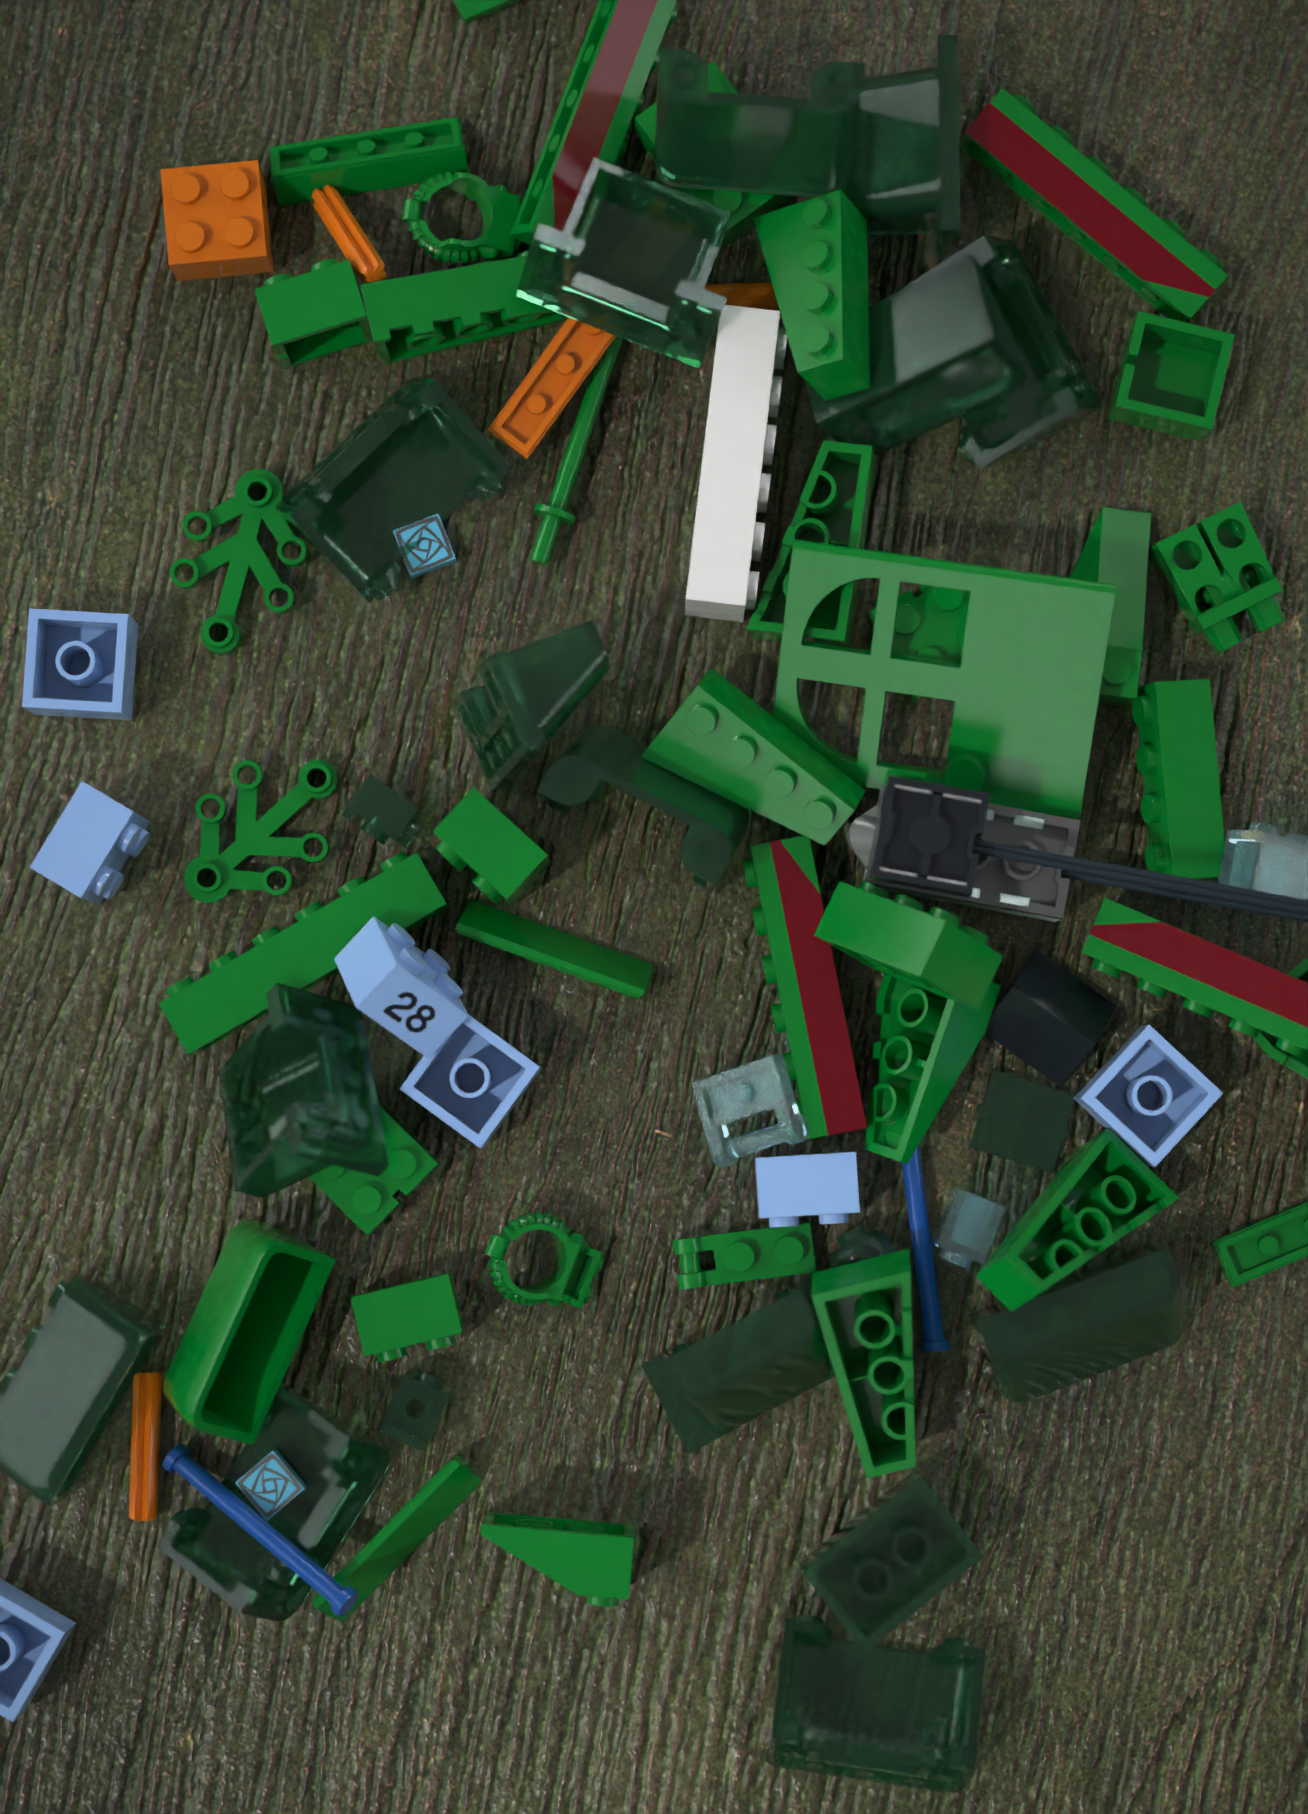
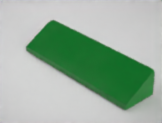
[269,117,469,206]
[455,900,653,1000]
[312,1454,482,1621]

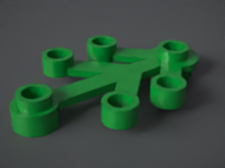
[169,469,308,656]
[184,759,339,903]

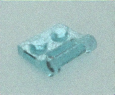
[691,1054,809,1168]

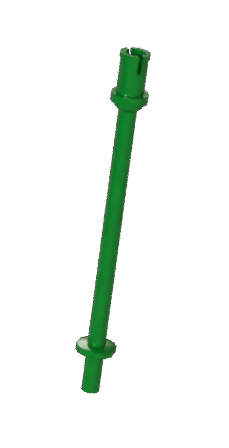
[530,192,658,566]

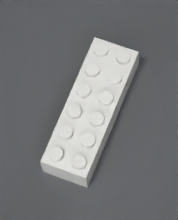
[685,304,787,622]

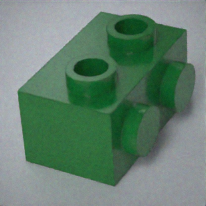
[350,1271,465,1362]

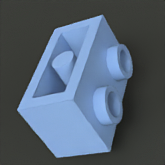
[754,1151,860,1227]

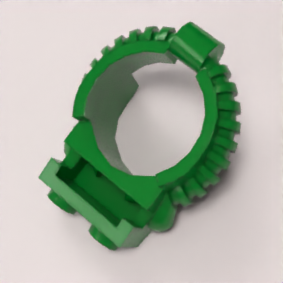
[402,171,521,263]
[485,1212,603,1309]

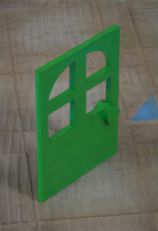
[773,539,1117,819]

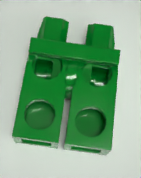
[1149,501,1284,654]

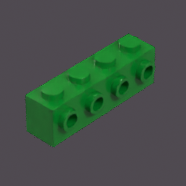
[1132,679,1228,880]

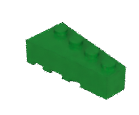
[753,189,870,401]
[360,249,570,366]
[747,440,877,647]
[641,667,866,846]
[975,1128,1179,1312]
[811,1248,916,1478]

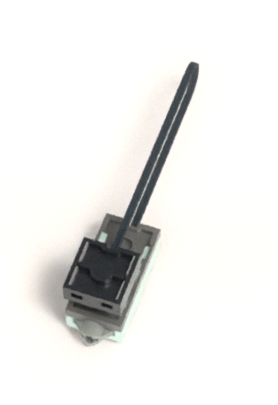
[847,775,1308,922]

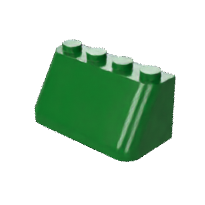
[163,1219,336,1445]

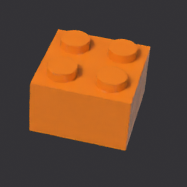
[160,160,274,281]

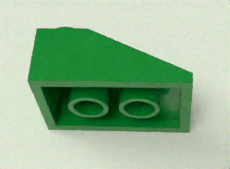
[480,1511,635,1607]

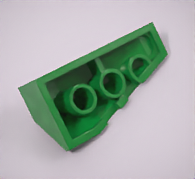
[1070,507,1151,706]
[865,974,1001,1164]

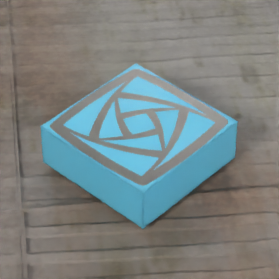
[393,514,457,579]
[235,1448,307,1521]

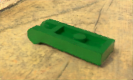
[672,1222,816,1290]

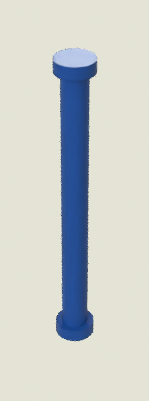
[901,1145,950,1353]
[162,1443,359,1617]

